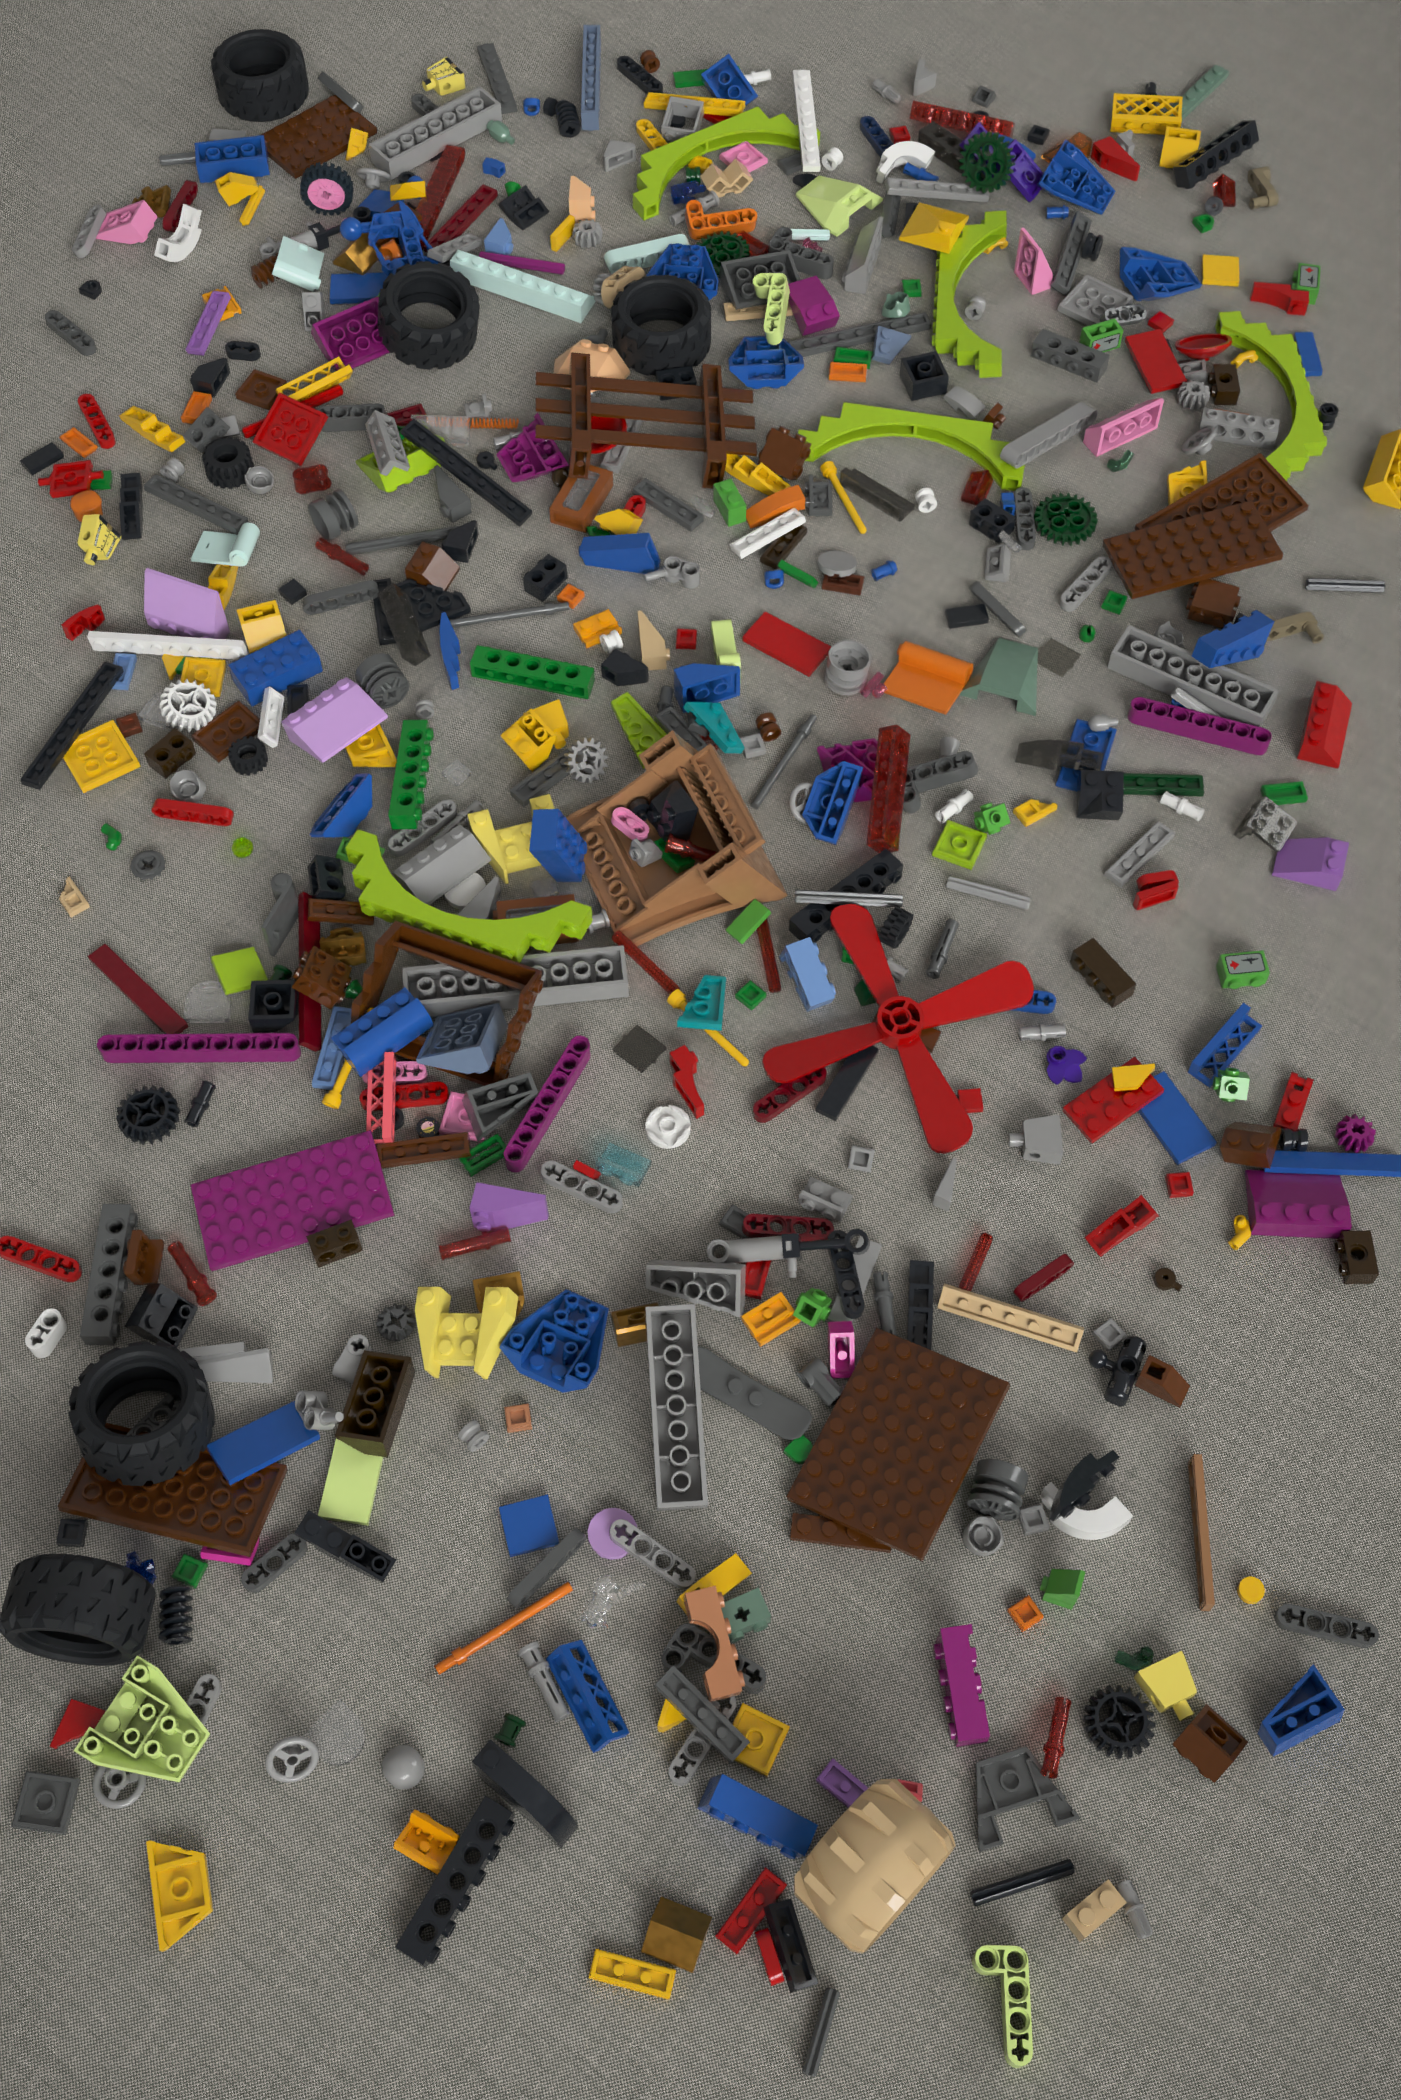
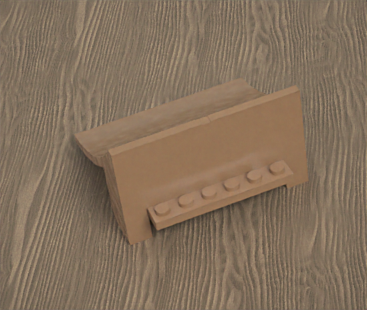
[566,730,788,953]

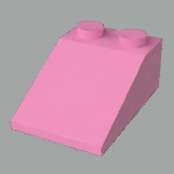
[96,200,157,244]
[1014,227,1053,295]

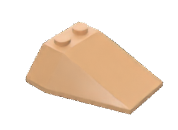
[554,339,630,393]

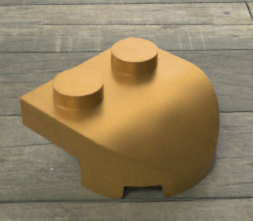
[132,185,171,218]
[319,927,367,966]
[472,1271,524,1318]

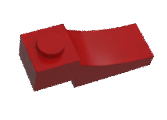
[1250,282,1309,316]
[669,1045,704,1119]
[1084,1195,1159,1257]

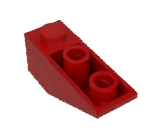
[1091,136,1140,181]

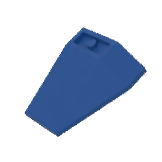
[1037,139,1116,215]
[646,243,719,300]
[500,1289,609,1393]

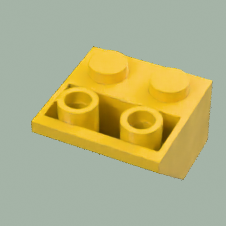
[1159,126,1201,168]
[237,600,287,654]
[500,708,557,772]

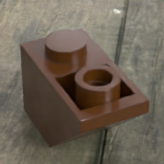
[1134,1355,1190,1408]

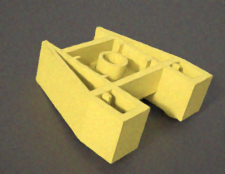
[467,794,555,884]
[415,1287,518,1379]

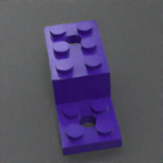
[959,122,1043,202]

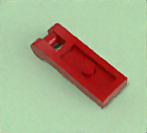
[1273,1072,1314,1131]

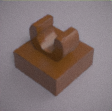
[982,402,1006,430]

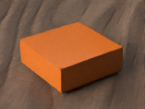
[557,584,585,609]
[1007,1595,1044,1633]

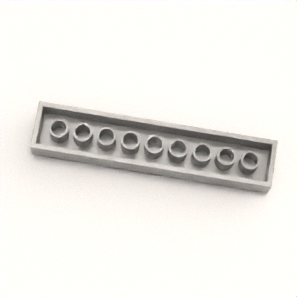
[402,945,629,1017]

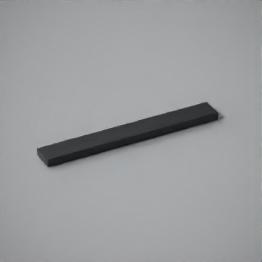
[401,419,533,527]
[20,662,124,790]

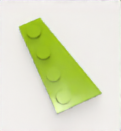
[611,692,667,769]

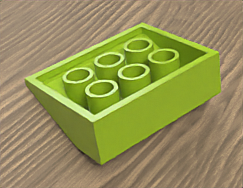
[355,435,445,493]

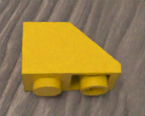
[215,172,259,207]
[594,509,643,535]

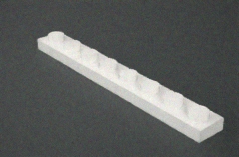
[793,70,821,172]
[87,631,248,660]

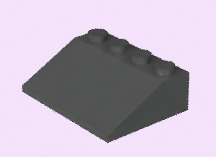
[719,250,800,310]

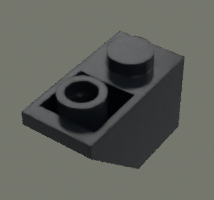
[601,649,649,686]

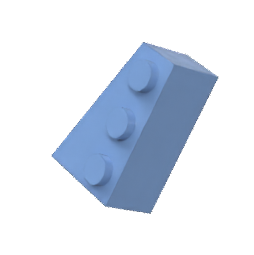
[779,937,836,1012]

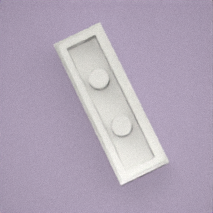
[257,686,285,748]

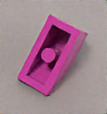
[828,1321,855,1378]

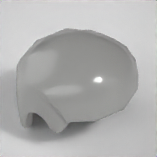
[244,466,274,495]
[381,1745,425,1790]

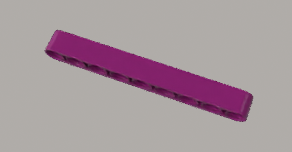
[97,1033,301,1063]

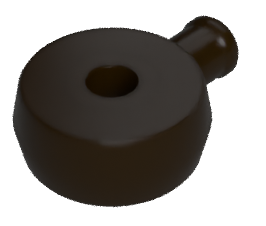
[1153,1268,1183,1292]

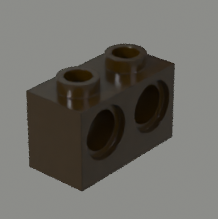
[144,728,196,779]
[306,1219,363,1268]

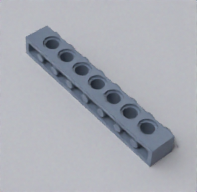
[581,25,601,131]

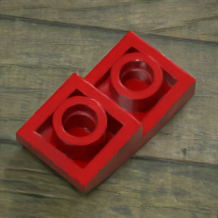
[61,604,105,641]

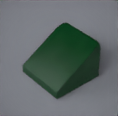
[854,979,876,1006]

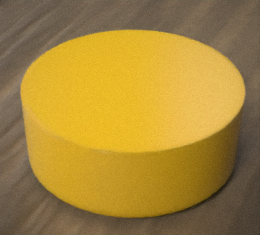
[1237,1576,1265,1604]

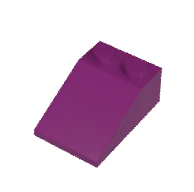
[788,276,840,336]

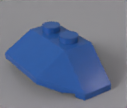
[802,761,863,845]
[309,773,373,837]

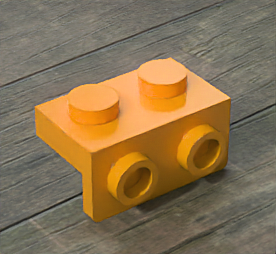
[393,1809,460,1875]

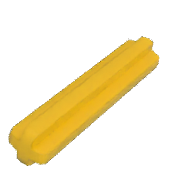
[239,185,265,226]

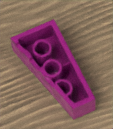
[933,1624,990,1747]

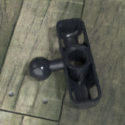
[1088,1336,1146,1407]

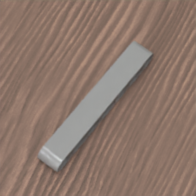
[1000,402,1098,468]

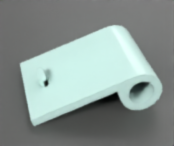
[272,236,325,292]
[191,523,260,566]

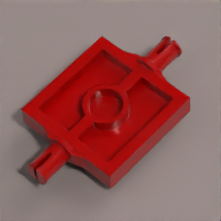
[38,460,104,498]

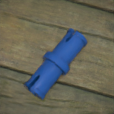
[903,163,939,181]

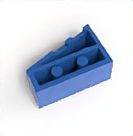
[1258,1664,1345,1757]

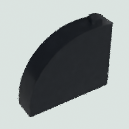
[472,1739,578,1849]

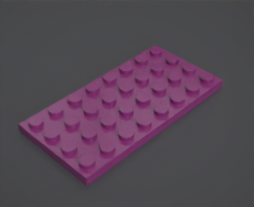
[190,1130,395,1272]

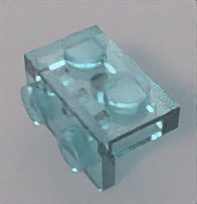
[596,1143,651,1187]

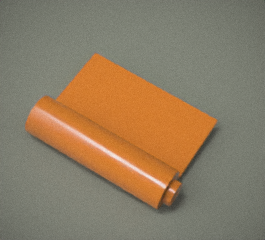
[880,641,974,715]

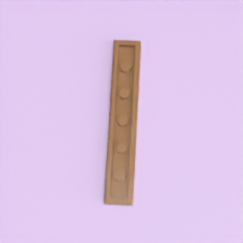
[1188,1454,1215,1611]

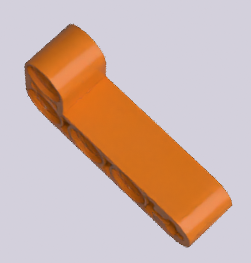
[685,200,757,240]

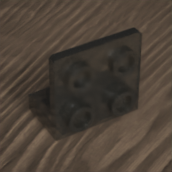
[1233,796,1297,852]

